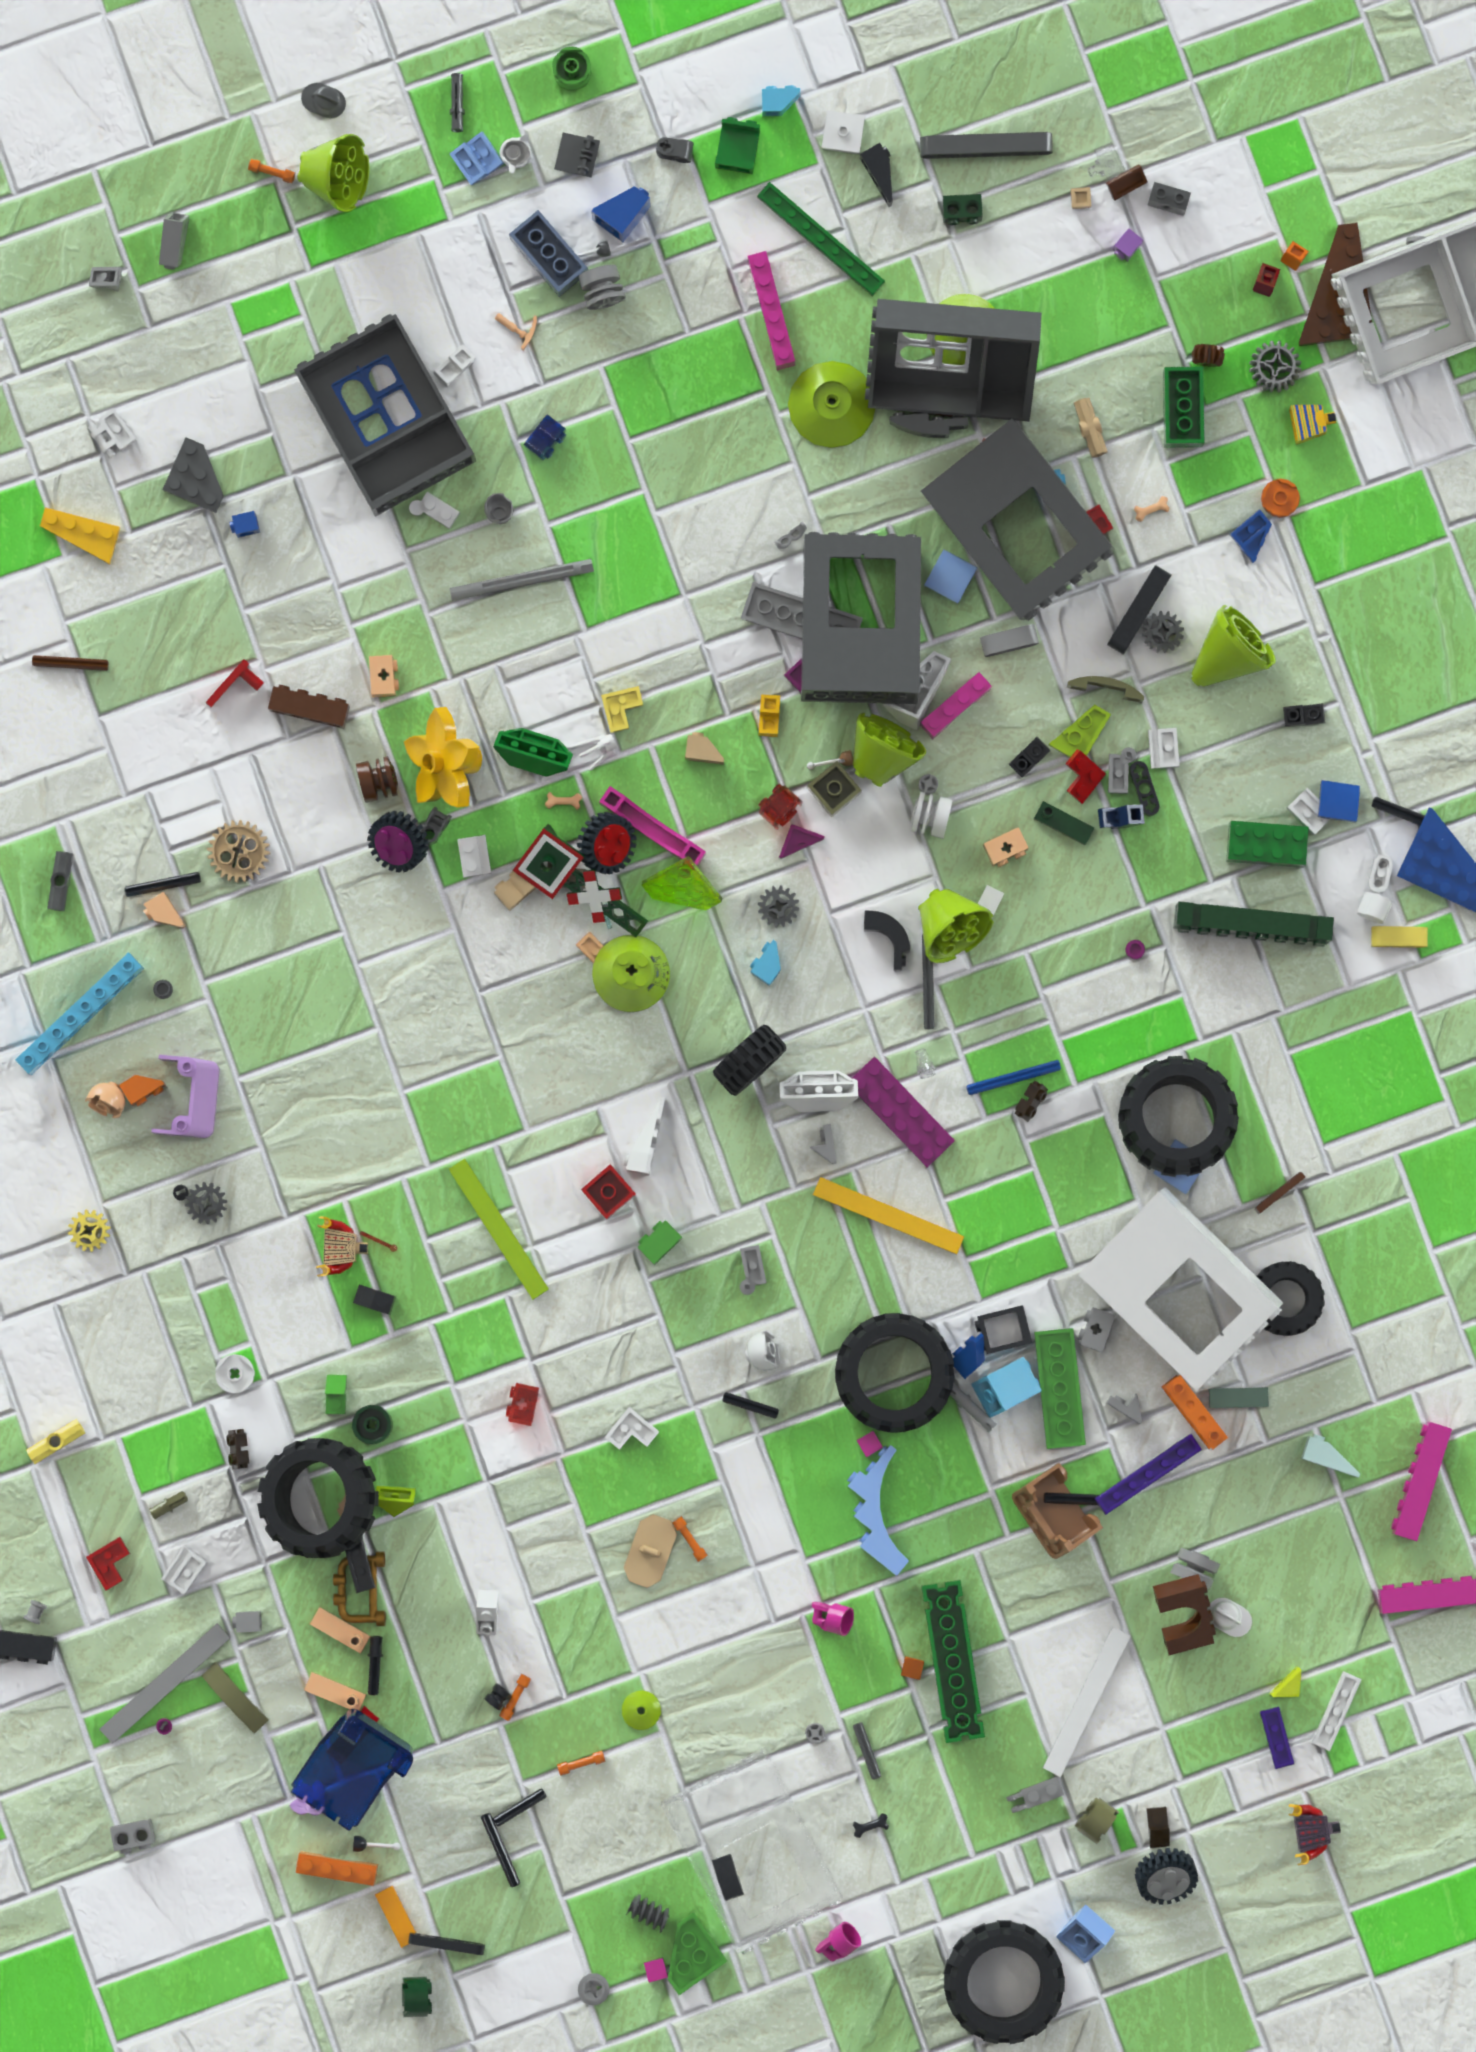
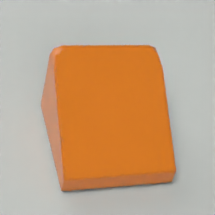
[1280,241,1309,271]
[901,1656,924,1680]

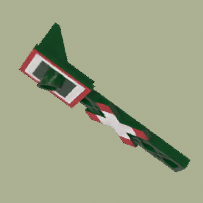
[512,824,648,937]

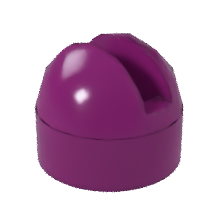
[156,1718,172,1735]

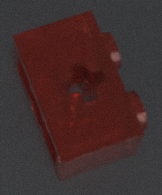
[505,1383,540,1426]

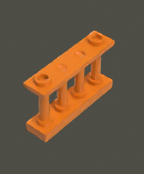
[1161,1375,1228,1450]

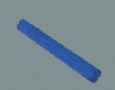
[966,1060,1061,1095]

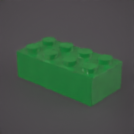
[1163,367,1205,448]
[1226,821,1309,868]

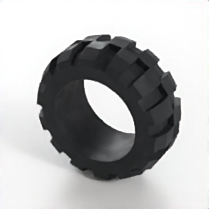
[1118,1056,1239,1177]
[835,1313,955,1433]
[257,1438,379,1558]
[944,1920,1065,2044]

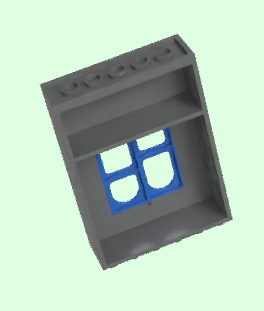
[294,314,476,517]

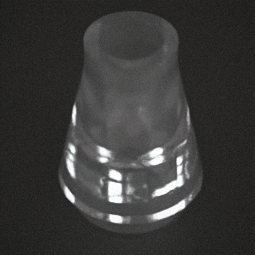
[915,1049,936,1079]

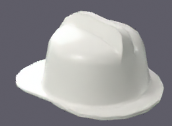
[1208,1598,1252,1637]

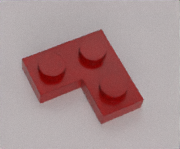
[1065,749,1106,804]
[86,1537,131,1591]

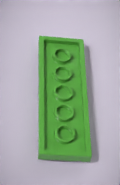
[1034,1328,1086,1449]

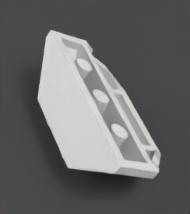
[780,1071,858,1112]

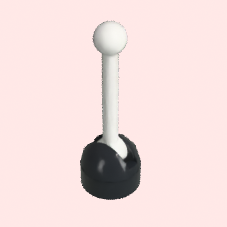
[353,1836,401,1852]

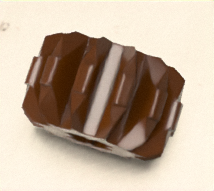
[1192,344,1225,367]

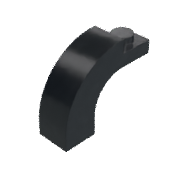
[864,910,910,972]

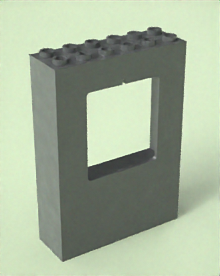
[921,418,1115,621]
[801,532,921,704]

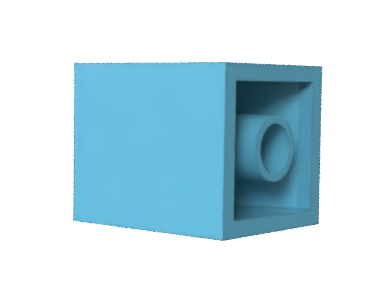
[971,1356,1042,1418]

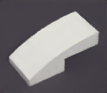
[433,344,476,387]

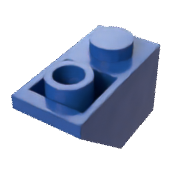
[952,1333,985,1379]

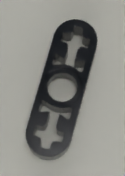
[1130,761,1160,816]

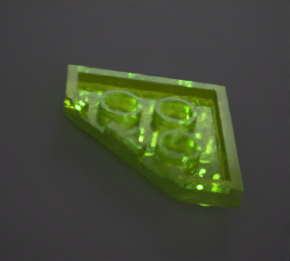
[641,856,723,910]

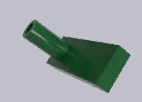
[1034,801,1094,845]

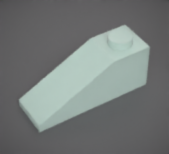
[1301,1434,1360,1477]

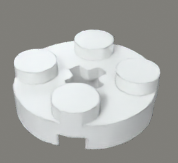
[215,1354,255,1393]

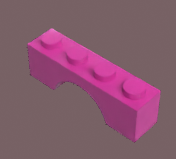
[920,672,992,740]

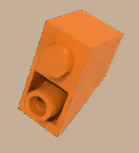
[119,1075,166,1106]

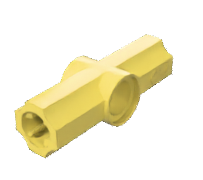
[26,1419,85,1464]

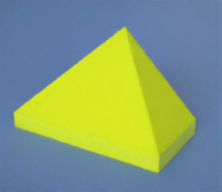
[1269,1666,1302,1697]

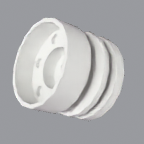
[911,792,953,839]

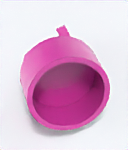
[812,1602,854,1636]
[815,1922,862,1962]

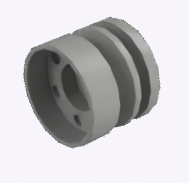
[578,265,626,310]

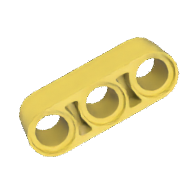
[1371,926,1428,948]

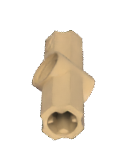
[1074,398,1108,458]

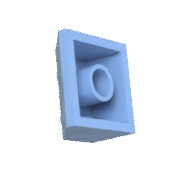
[1056,1905,1115,1963]

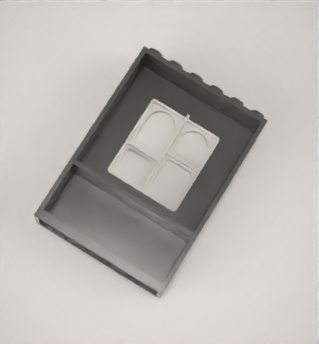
[865,299,1042,422]

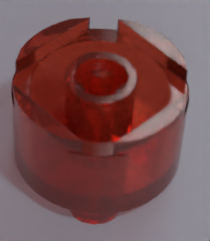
[758,784,803,830]

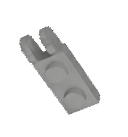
[1006,1776,1064,1813]

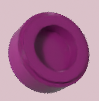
[1125,940,1145,960]

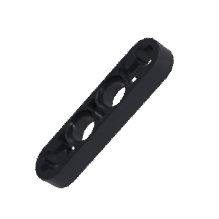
[408,1933,485,1955]

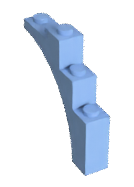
[847,1445,909,1576]

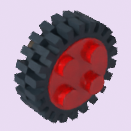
[577,812,637,875]

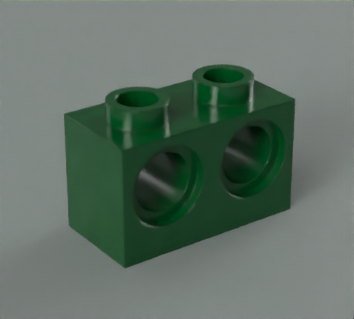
[942,194,983,225]

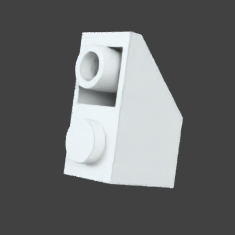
[476,1590,498,1635]

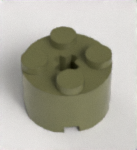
[1075,1798,1119,1844]

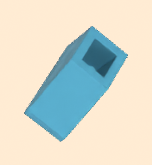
[762,85,800,116]
[750,940,781,986]

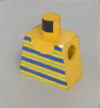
[1289,405,1336,445]

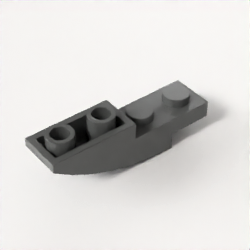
[889,412,968,438]

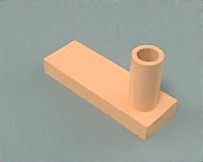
[310,1607,370,1654]
[304,1672,366,1713]

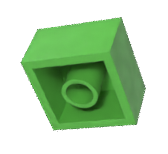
[638,1220,683,1265]

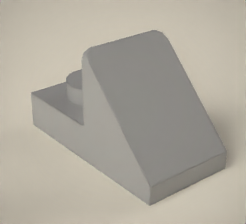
[89,267,122,292]
[810,1124,837,1164]
[1106,1394,1142,1424]

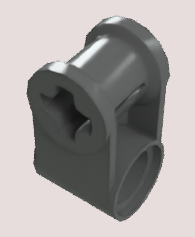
[656,137,694,163]
[421,807,452,845]

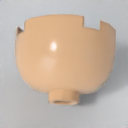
[85,1082,126,1118]

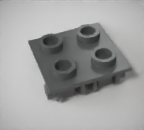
[554,132,600,178]

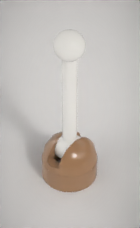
[807,750,853,770]

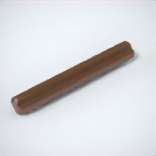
[32,655,109,671]

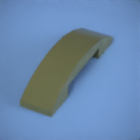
[1066,676,1144,703]
[202,1662,269,1733]

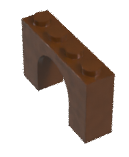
[1153,1574,1216,1655]

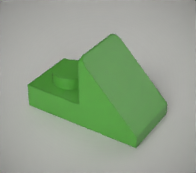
[325,1375,347,1414]

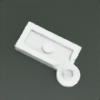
[409,492,460,529]

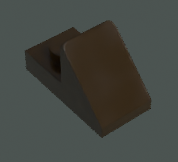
[1146,1806,1170,1848]

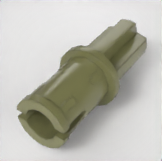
[149,1491,188,1519]

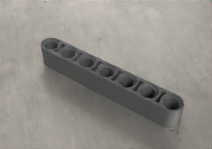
[920,132,1053,159]

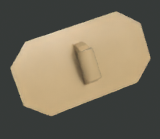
[624,1514,677,1588]

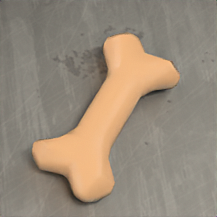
[1134,496,1169,522]
[545,792,582,810]

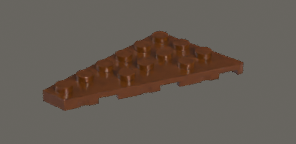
[1299,222,1372,346]

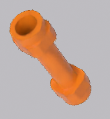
[248,159,296,183]
[672,1516,708,1562]
[499,1674,531,1721]
[557,1751,606,1776]

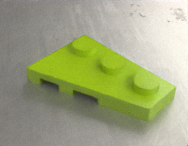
[1048,704,1111,758]

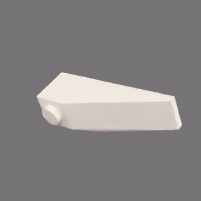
[883,651,951,730]
[624,1097,666,1175]

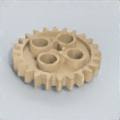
[207,820,271,883]

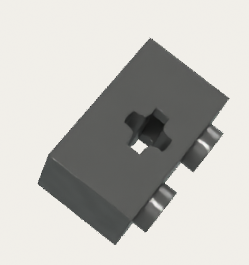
[1147,182,1191,216]

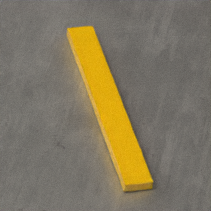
[813,1177,964,1255]

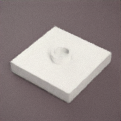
[822,110,865,154]

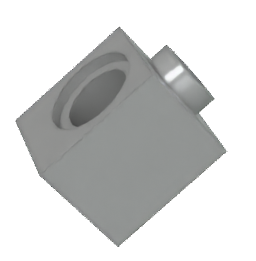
[232,1611,262,1633]

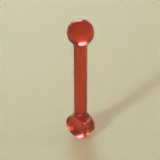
[360,1231,397,1252]

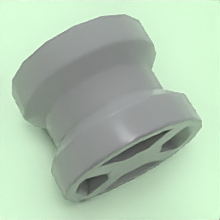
[918,774,938,795]
[805,1723,825,1743]

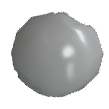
[484,493,514,525]

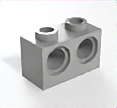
[110,1819,155,1854]

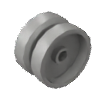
[1170,1547,1220,1589]

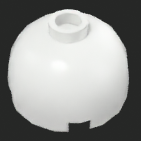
[745,1330,781,1371]

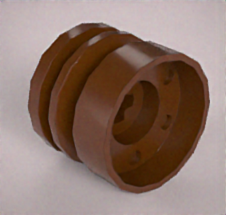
[356,756,398,803]

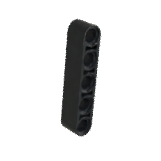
[1107,565,1172,655]

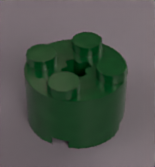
[352,1405,393,1444]
[402,1977,432,2018]

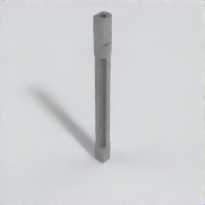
[450,559,594,601]

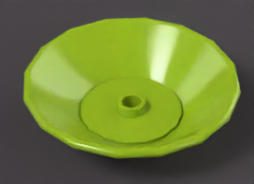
[788,361,875,448]

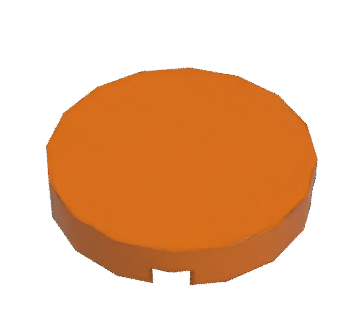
[1261,478,1300,518]

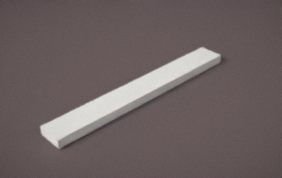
[1043,1627,1131,1777]

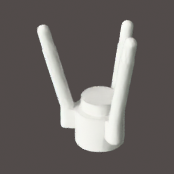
[567,734,617,771]

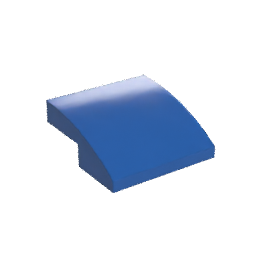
[1317,780,1360,823]

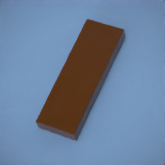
[1254,1172,1305,1214]

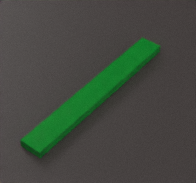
[757,182,885,297]

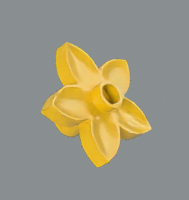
[404,707,482,808]

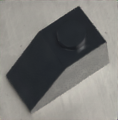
[353,1284,396,1315]

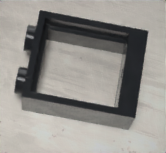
[974,1305,1032,1354]

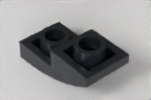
[1283,703,1325,727]
[1009,736,1051,778]
[712,1854,744,1901]

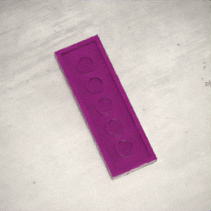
[851,1056,955,1167]

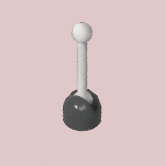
[577,241,611,258]

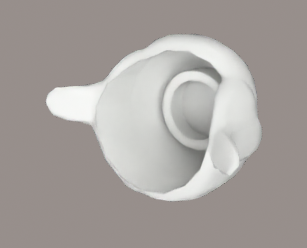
[499,134,531,174]

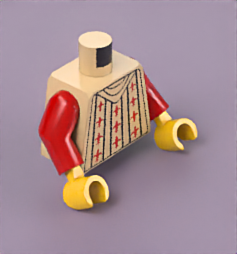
[316,1216,368,1277]

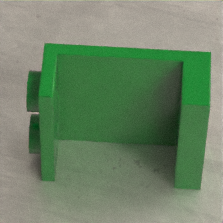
[715,117,760,174]

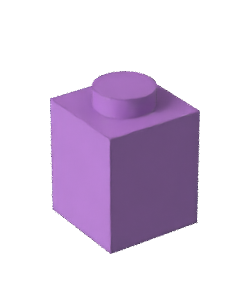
[1113,228,1144,262]

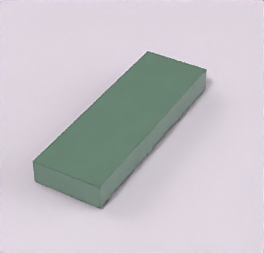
[1209,1387,1269,1408]

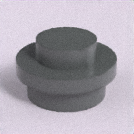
[153,980,173,999]

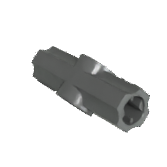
[47,851,73,911]

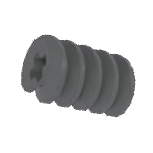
[626,1894,670,1933]

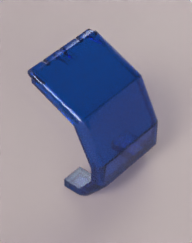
[290,1709,413,1831]

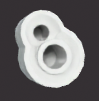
[1357,892,1392,924]

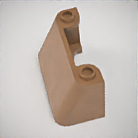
[1012,1463,1103,1559]

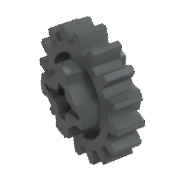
[1142,611,1184,653]
[758,885,799,928]
[184,1182,227,1224]

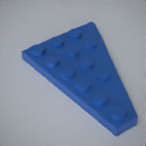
[1396,807,1476,912]

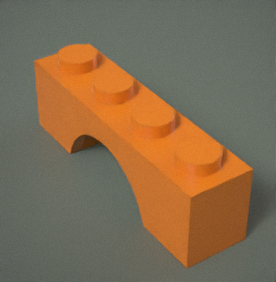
[296,1851,378,1886]

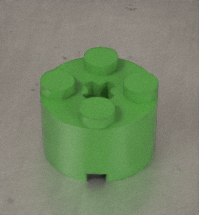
[552,47,591,90]

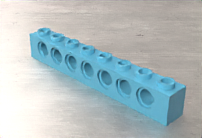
[15,952,145,1075]

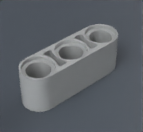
[980,624,1039,657]

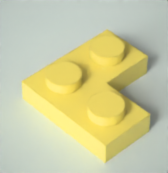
[601,686,643,733]

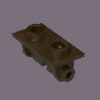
[1014,1081,1048,1122]
[226,1429,250,1470]

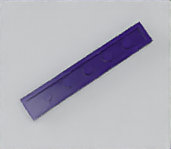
[1094,1434,1202,1515]

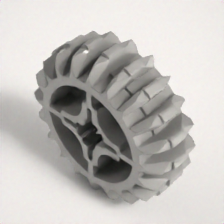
[1249,340,1301,393]

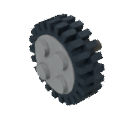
[1135,1848,1198,1905]

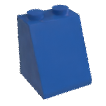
[591,186,651,243]

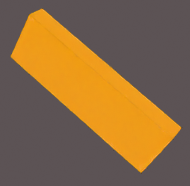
[375,1885,417,1948]

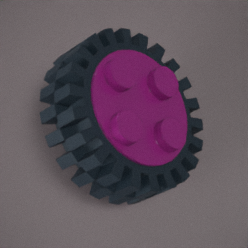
[367,811,429,873]

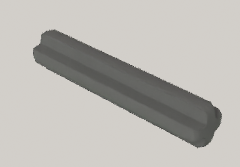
[853,1722,881,1780]

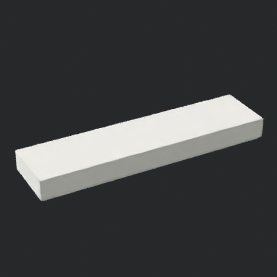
[1311,1671,1362,1751]

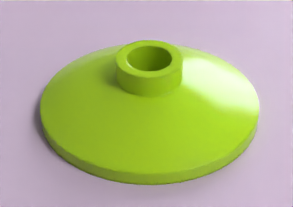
[622,1690,661,1730]

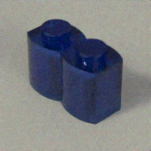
[524,414,566,461]

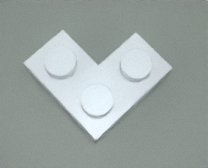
[605,1407,659,1450]

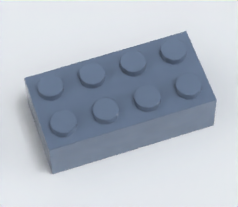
[509,210,588,297]

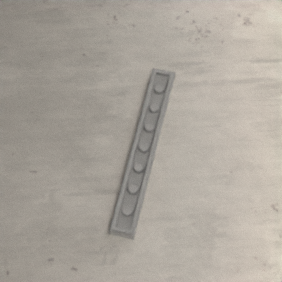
[100,1623,230,1744]

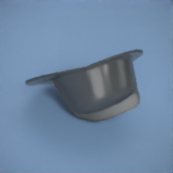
[301,83,346,118]

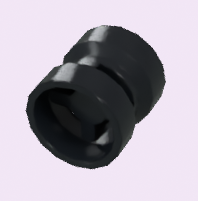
[484,1683,511,1710]

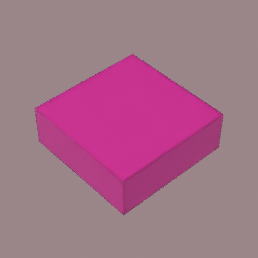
[856,1431,883,1457]
[644,1958,668,1982]

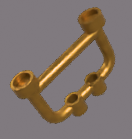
[333,1551,386,1626]

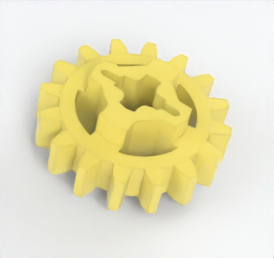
[68,1209,111,1252]

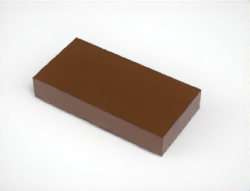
[1106,164,1148,201]

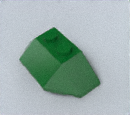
[493,728,573,777]

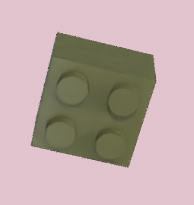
[807,761,862,818]

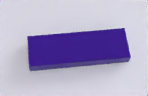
[1260,1706,1294,1769]

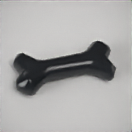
[853,1813,889,1838]

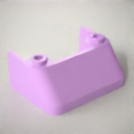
[151,1055,220,1138]

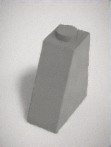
[159,212,190,269]

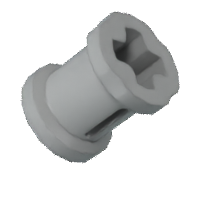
[23,1599,47,1624]

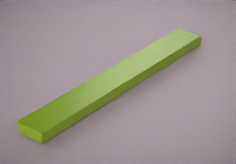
[449,1158,549,1300]

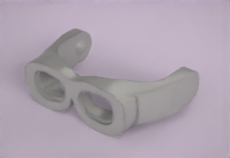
[774,521,807,549]

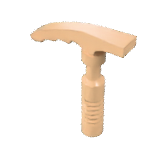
[495,313,537,351]

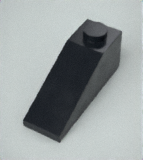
[860,143,893,207]

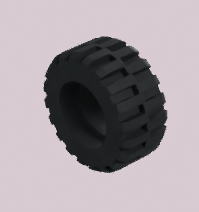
[713,1025,786,1096]
[1256,1261,1325,1336]

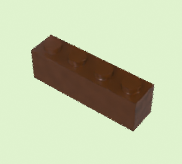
[268,684,350,729]

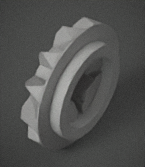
[578,1973,609,2005]

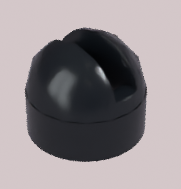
[173,1184,189,1201]

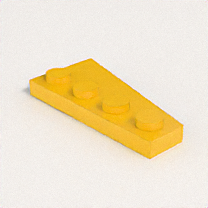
[40,507,120,565]

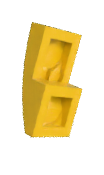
[758,694,780,737]

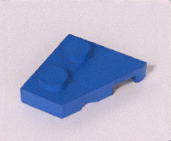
[1229,509,1272,563]

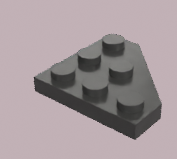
[162,437,224,513]

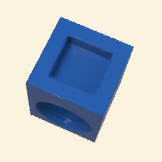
[230,511,260,538]

